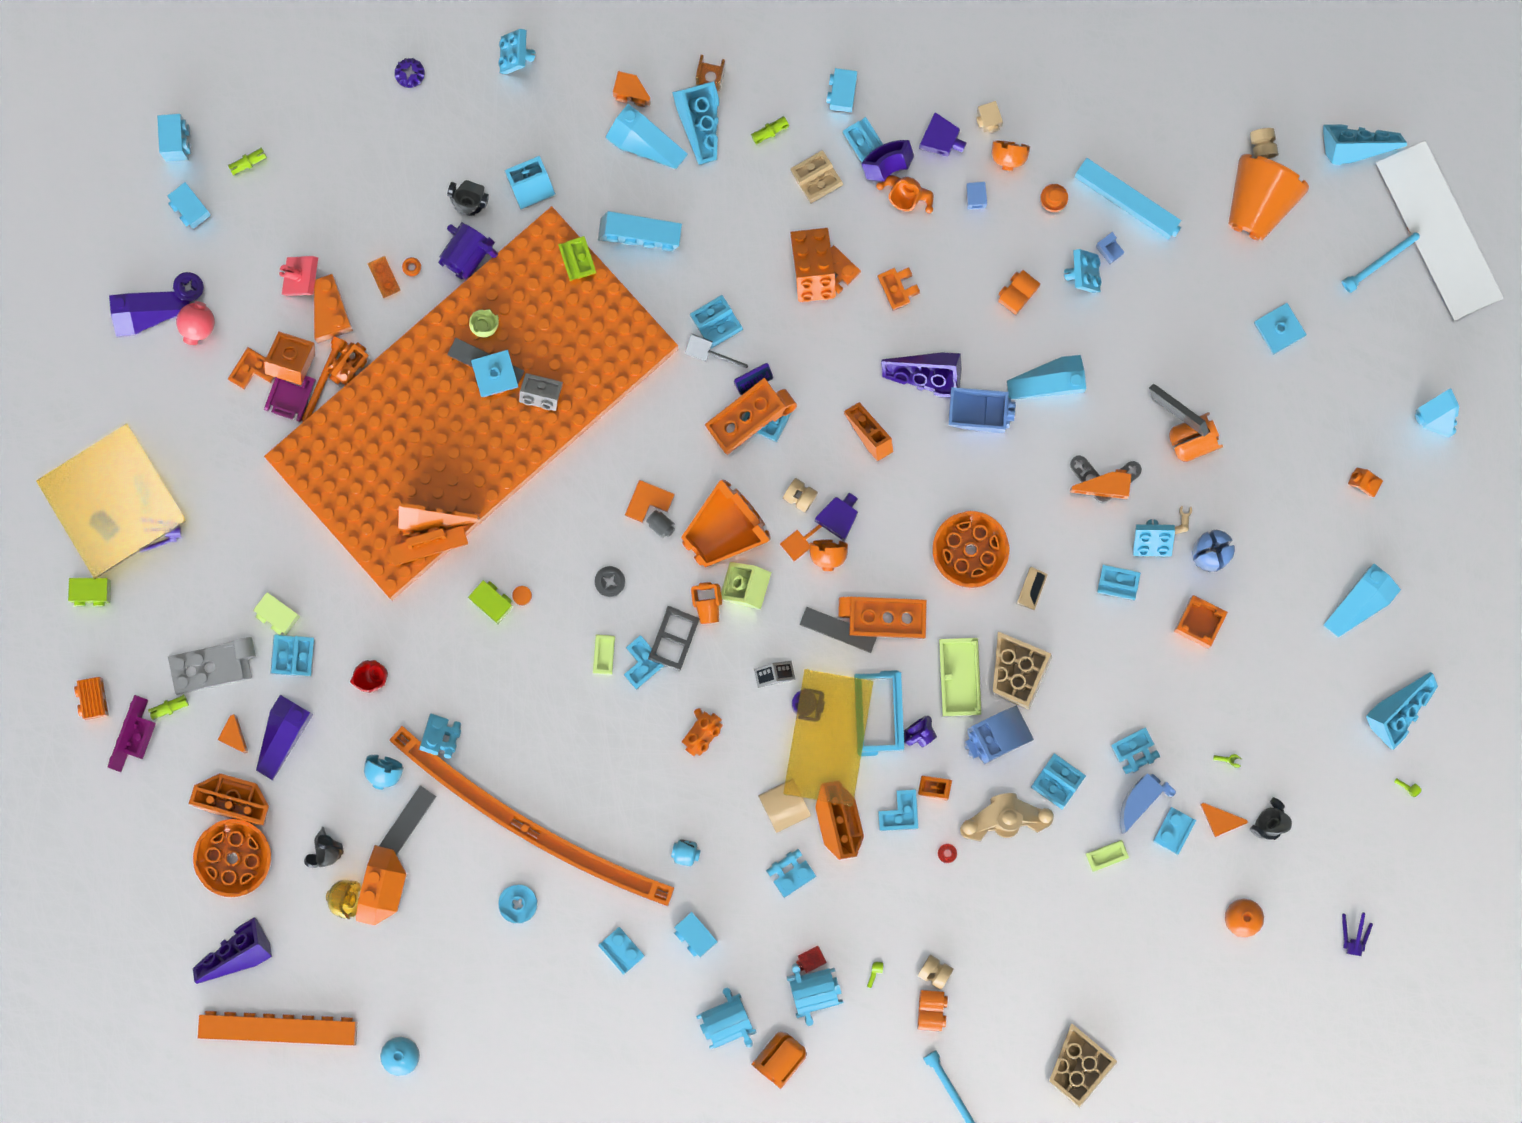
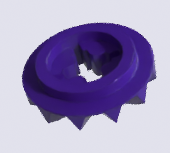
[395,58,425,88]
[173,272,204,302]

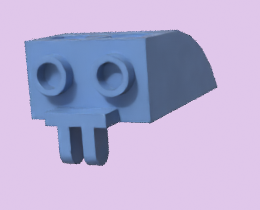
[949,387,1016,433]
[964,705,1034,764]
[1120,773,1176,834]

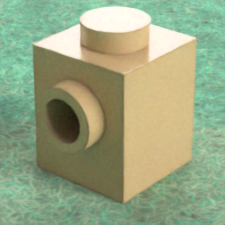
[976,101,1003,133]

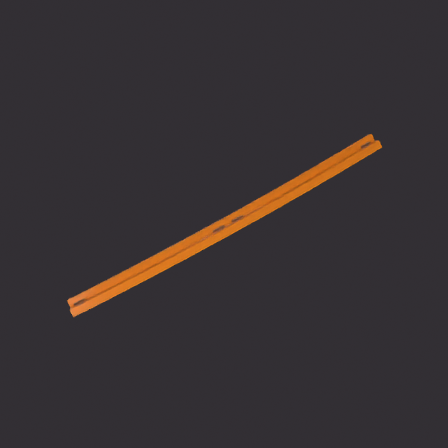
[389,726,674,906]

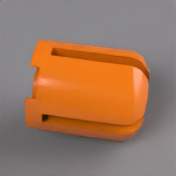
[1169,412,1223,462]
[751,1032,807,1089]

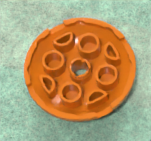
[933,511,1010,588]
[193,819,271,897]

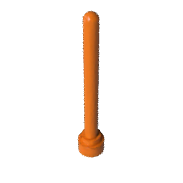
[302,336,347,422]

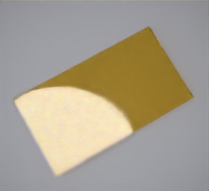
[783,669,874,806]

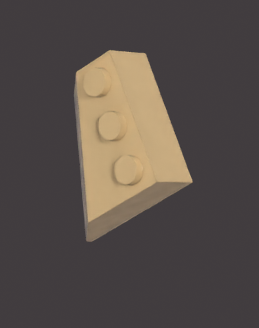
[993,632,1052,710]
[1049,1023,1117,1108]

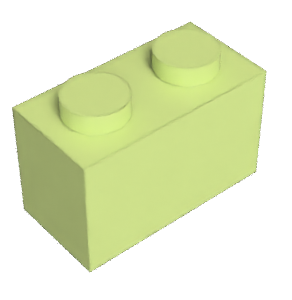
[253,592,300,635]

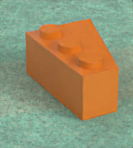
[314,274,353,343]

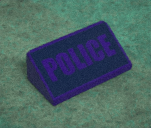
[734,363,773,395]

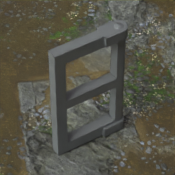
[648,606,700,671]

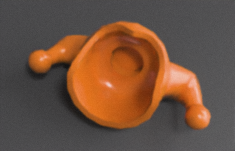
[876,175,934,213]

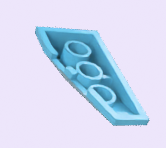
[1323,564,1401,637]
[1366,672,1438,750]

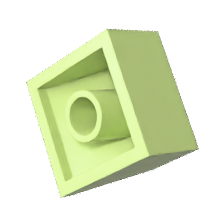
[721,562,772,609]

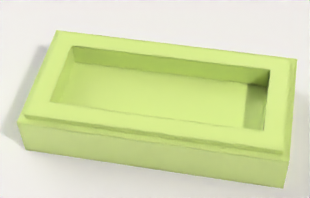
[593,635,615,675]
[1086,840,1129,872]

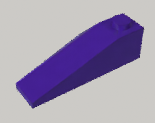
[109,291,190,337]
[881,352,962,397]
[256,695,313,780]

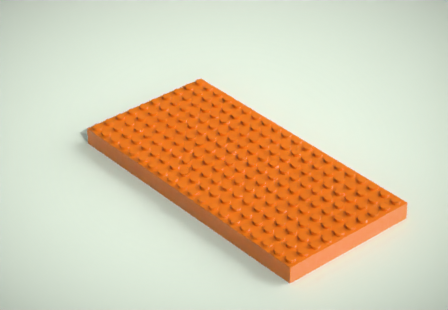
[264,206,679,601]

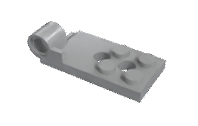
[168,637,256,695]

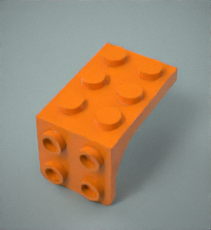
[790,228,836,302]

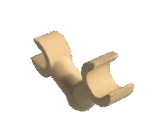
[1175,506,1192,535]

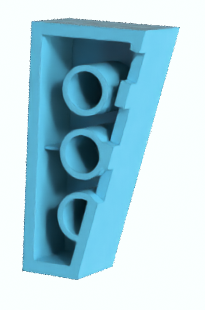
[598,211,682,251]

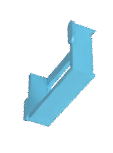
[854,670,904,756]

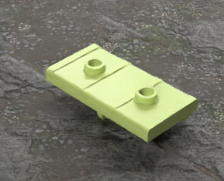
[939,638,981,717]

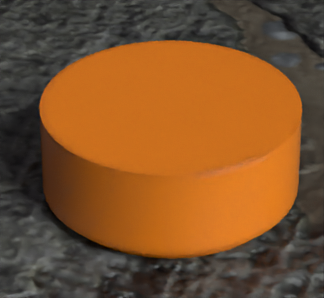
[512,586,532,606]

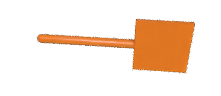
[780,524,822,561]

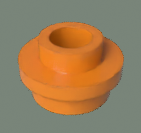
[402,257,421,277]

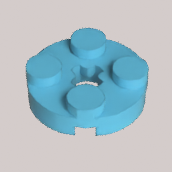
[499,885,537,923]

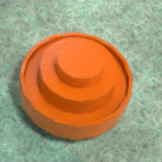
[1040,184,1068,212]

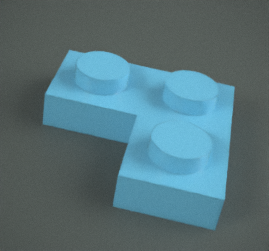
[624,635,665,690]
[878,790,918,831]

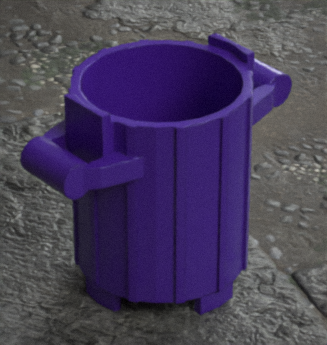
[438,222,498,280]

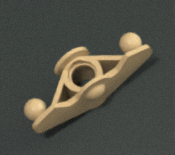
[960,793,1054,841]

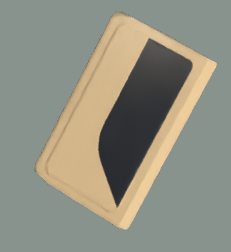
[1016,567,1048,610]

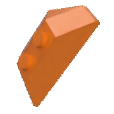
[188,773,269,825]
[815,781,864,860]
[356,845,407,925]

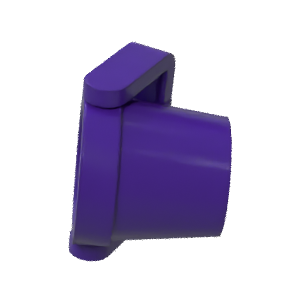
[904,716,937,747]

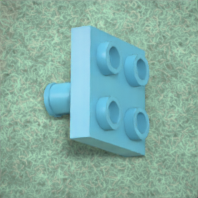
[498,29,536,74]
[1064,249,1102,293]
[1133,519,1175,556]

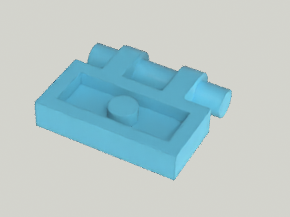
[419,713,461,758]
[1111,727,1160,774]
[766,849,816,898]

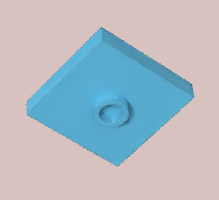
[1254,303,1307,355]
[471,350,518,398]

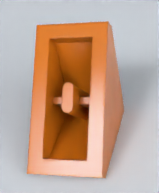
[218,714,248,753]
[918,776,952,801]

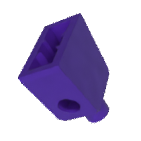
[919,113,967,157]
[815,493,858,542]

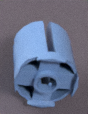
[1192,529,1235,572]

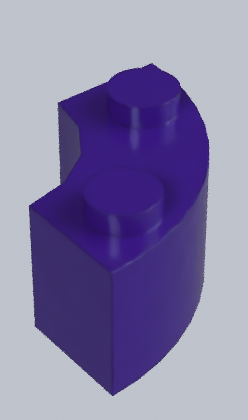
[862,140,914,181]

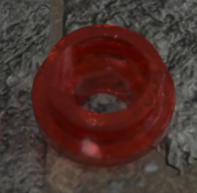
[938,844,957,863]

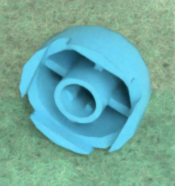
[364,755,404,790]
[380,1037,420,1076]

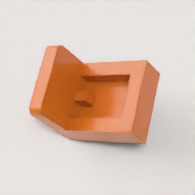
[1348,468,1383,497]

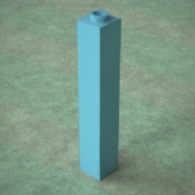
[1075,158,1181,240]

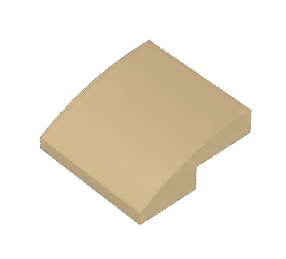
[790,150,843,203]
[758,779,811,833]

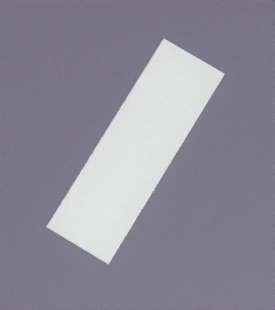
[1376,140,1504,321]

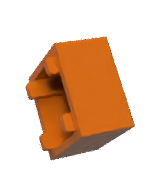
[264,331,315,385]
[1174,595,1228,649]

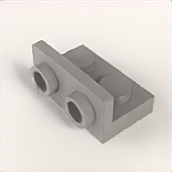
[519,373,563,411]

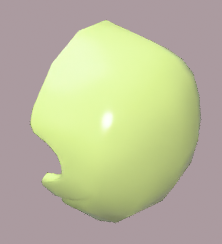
[469,309,499,338]

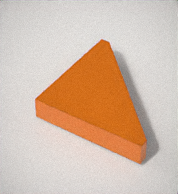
[1200,803,1248,837]

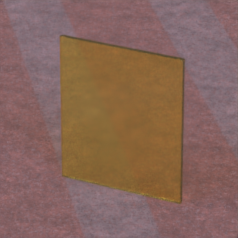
[36,423,186,579]

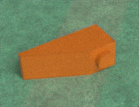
[844,402,893,461]
[1070,469,1131,499]

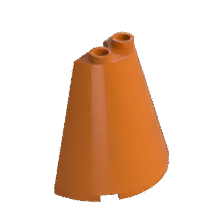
[1228,154,1309,241]
[681,480,771,567]

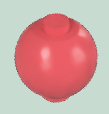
[176,301,215,345]

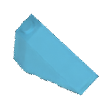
[672,81,719,165]
[605,104,688,169]
[1323,124,1407,165]
[1007,355,1086,400]
[1415,389,1459,437]

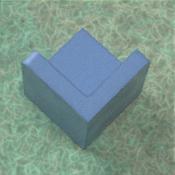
[966,182,987,210]
[1096,232,1124,265]

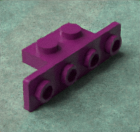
[107,695,156,772]

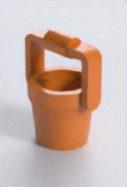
[691,582,722,624]

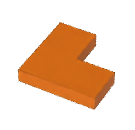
[228,347,274,390]
[625,480,675,523]

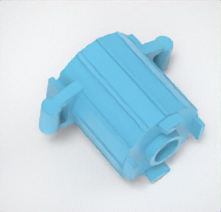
[787,963,843,1026]
[696,988,757,1049]

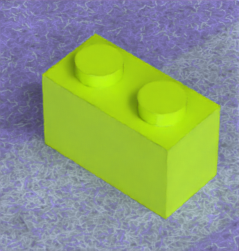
[68,578,111,607]
[468,580,513,624]

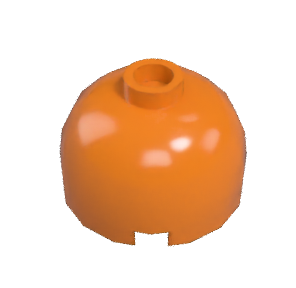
[992,140,1030,171]
[809,539,848,571]
[1225,898,1264,938]

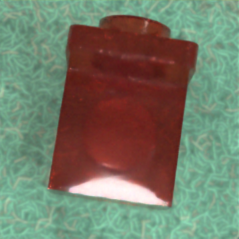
[796,946,827,973]

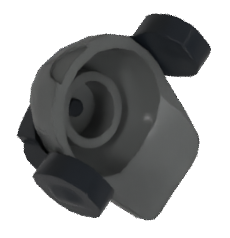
[447,180,489,216]
[1250,797,1292,840]
[304,827,344,868]

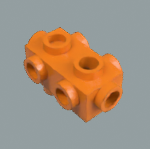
[328,342,369,385]
[682,708,723,756]

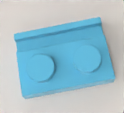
[842,117,883,163]
[1097,565,1141,601]
[1153,807,1196,855]
[598,927,645,975]

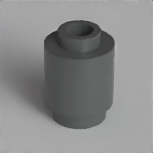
[646,510,675,538]

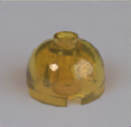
[326,880,361,920]

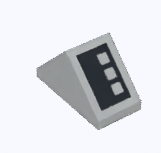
[754,661,796,688]

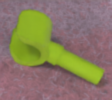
[1213,754,1242,768]
[1394,778,1422,797]
[867,962,883,988]

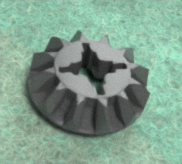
[595,566,625,597]

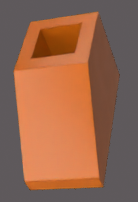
[613,71,651,107]

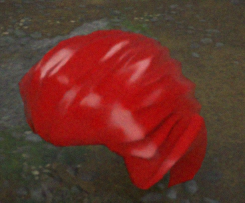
[350,660,388,693]

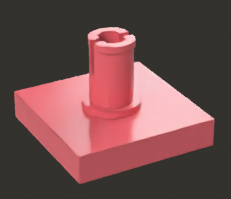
[279,256,318,296]

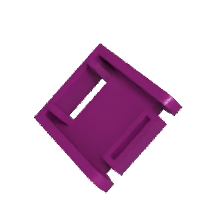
[264,376,316,423]

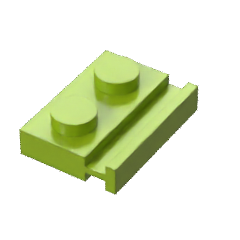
[558,236,596,281]

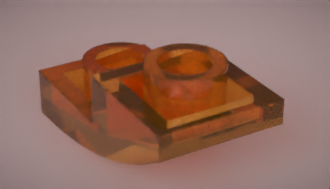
[367,256,401,298]

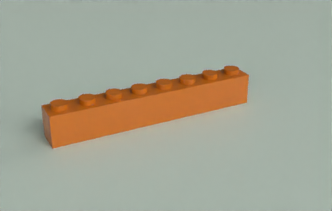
[198,1011,358,1046]

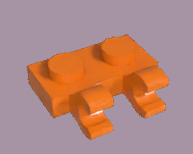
[877,267,920,311]

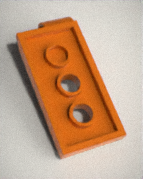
[705,378,797,455]
[838,597,927,639]

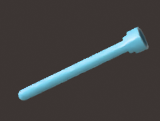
[1341,232,1420,293]
[923,1050,975,1123]

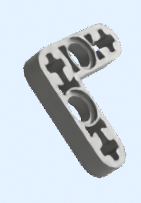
[1070,455,1142,503]

